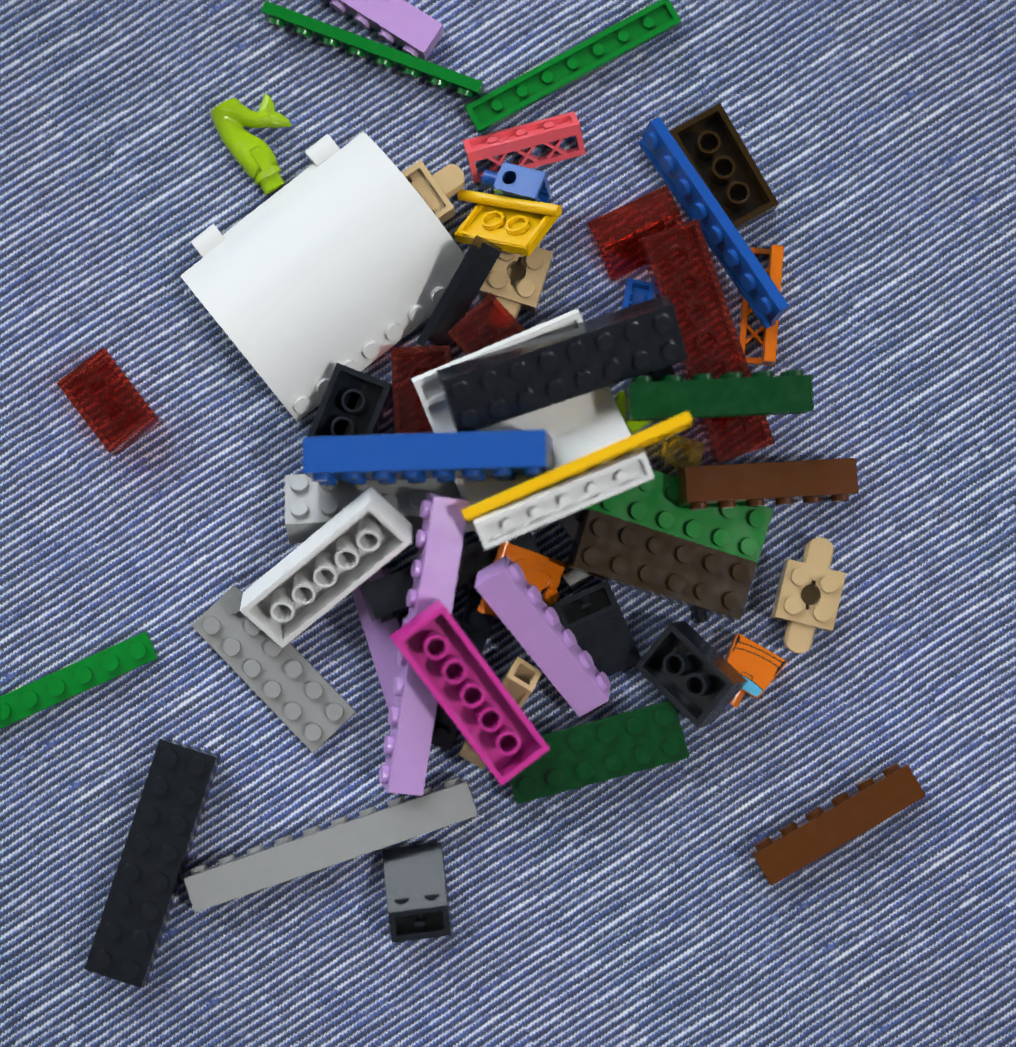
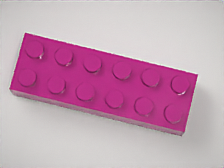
[390,599,550,786]

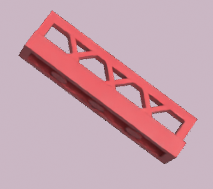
[463,111,586,183]

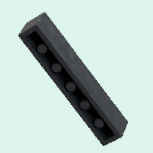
[360,531,540,623]

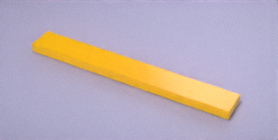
[461,411,693,524]

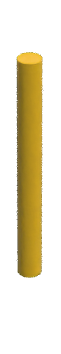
[457,189,562,217]

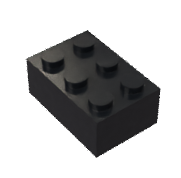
[635,621,747,728]

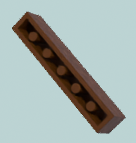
[677,458,859,511]
[750,762,926,886]

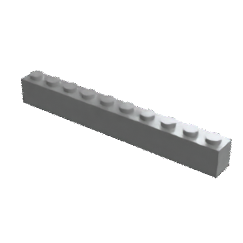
[183,777,479,913]

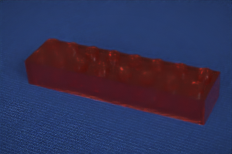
[638,219,775,464]

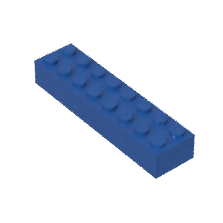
[303,429,553,486]

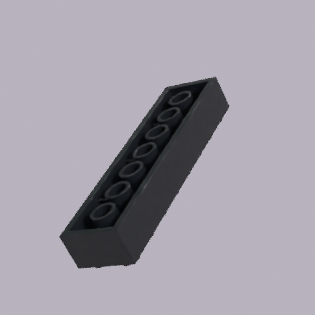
[437,295,688,432]
[84,738,221,988]

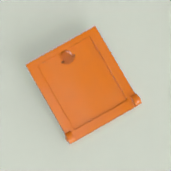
[477,541,566,617]

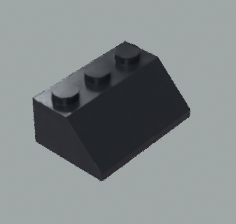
[307,363,394,437]

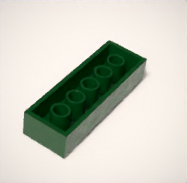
[624,369,814,422]
[510,700,690,805]

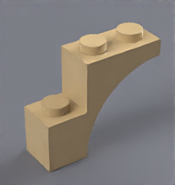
[458,656,543,770]

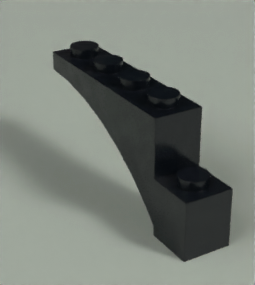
[431,588,495,750]

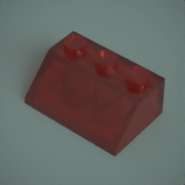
[586,185,690,282]

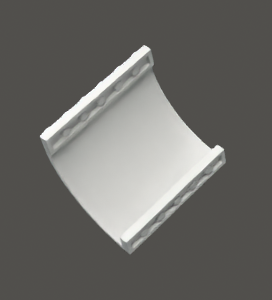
[412,309,655,550]

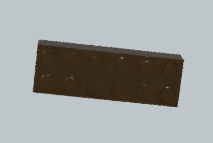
[566,509,757,620]

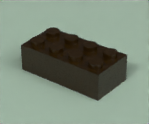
[669,103,779,231]

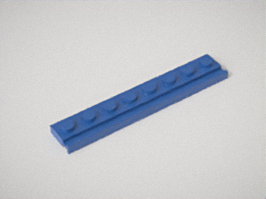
[638,117,789,329]

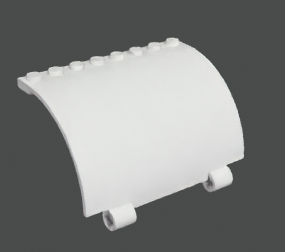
[180,132,465,422]

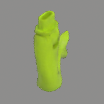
[210,94,292,195]

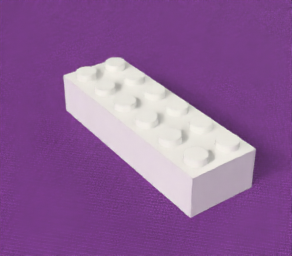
[240,486,413,648]

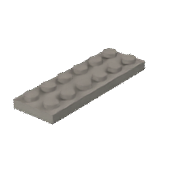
[191,585,356,753]

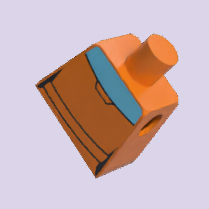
[725,633,787,708]

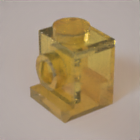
[659,435,706,469]

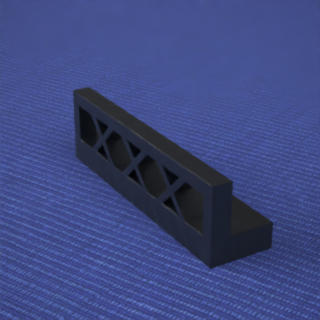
[416,235,502,350]

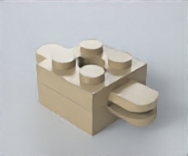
[402,160,465,224]
[479,240,553,331]
[771,537,846,653]

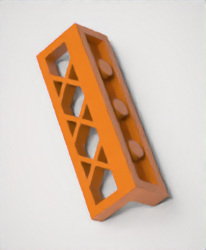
[737,245,784,366]

